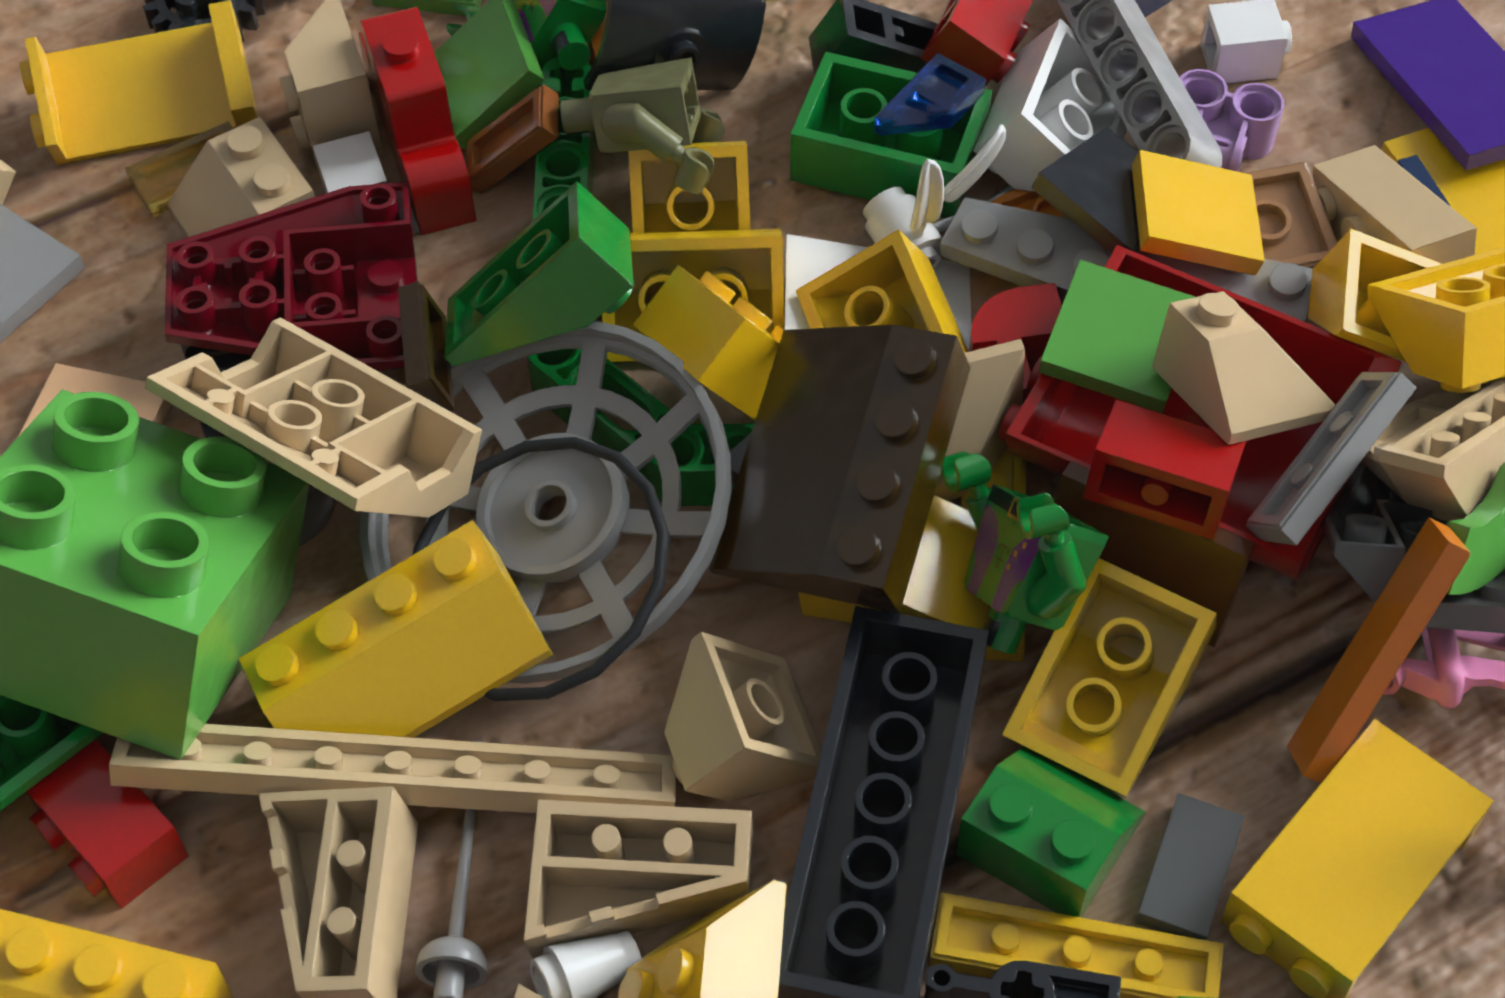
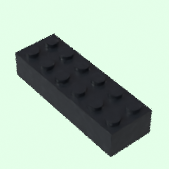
[778,605,989,998]

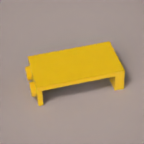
[19,0,258,165]
[1220,719,1494,998]

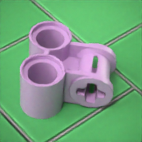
[1179,69,1284,172]

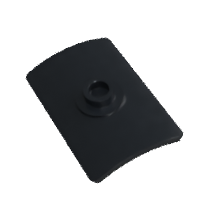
[583,0,766,90]

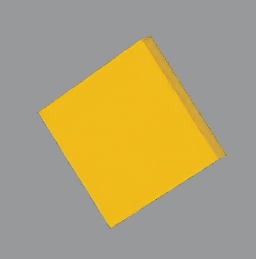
[1132,150,1265,276]

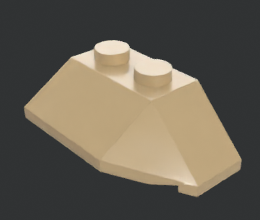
[1361,378,1505,521]

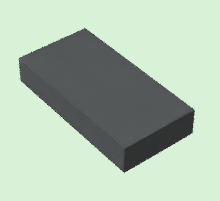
[1136,793,1245,940]

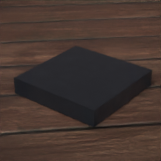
[1031,127,1140,254]

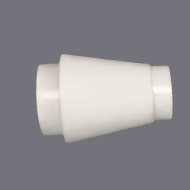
[530,930,641,998]

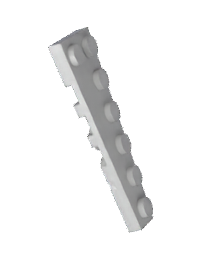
[940,197,1313,323]

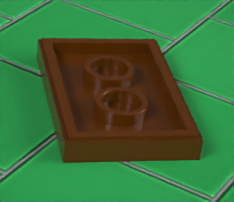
[1054,461,1256,647]

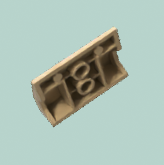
[145,317,482,517]

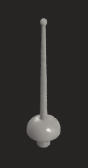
[415,740,488,998]

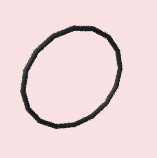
[412,437,670,701]

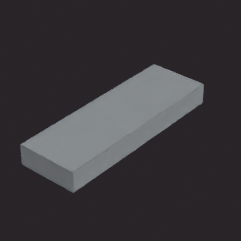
[1245,372,1416,545]

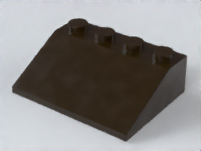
[709,325,970,614]

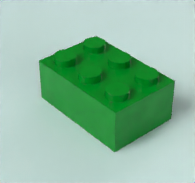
[790,52,992,218]

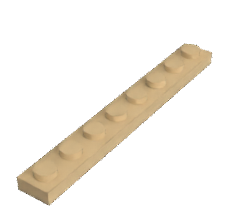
[109,724,676,813]

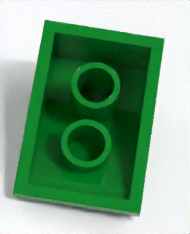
[444,181,634,366]

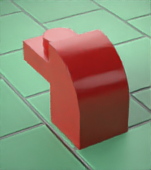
[968,283,1062,403]

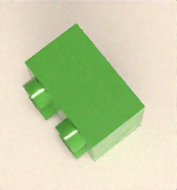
[0,389,309,760]

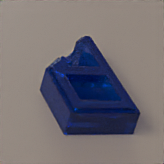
[874,53,986,135]

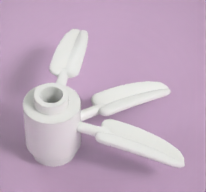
[863,124,1014,268]

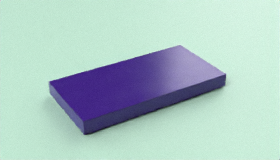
[1351,0,1505,170]

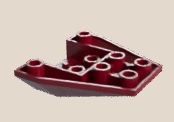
[165,181,418,371]

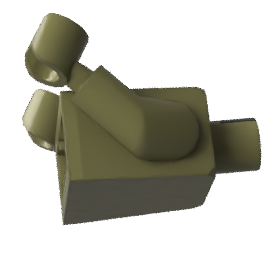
[560,58,725,194]

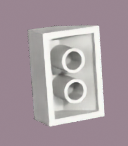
[973,18,1127,191]

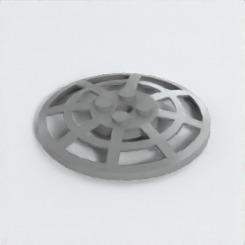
[359,321,732,684]

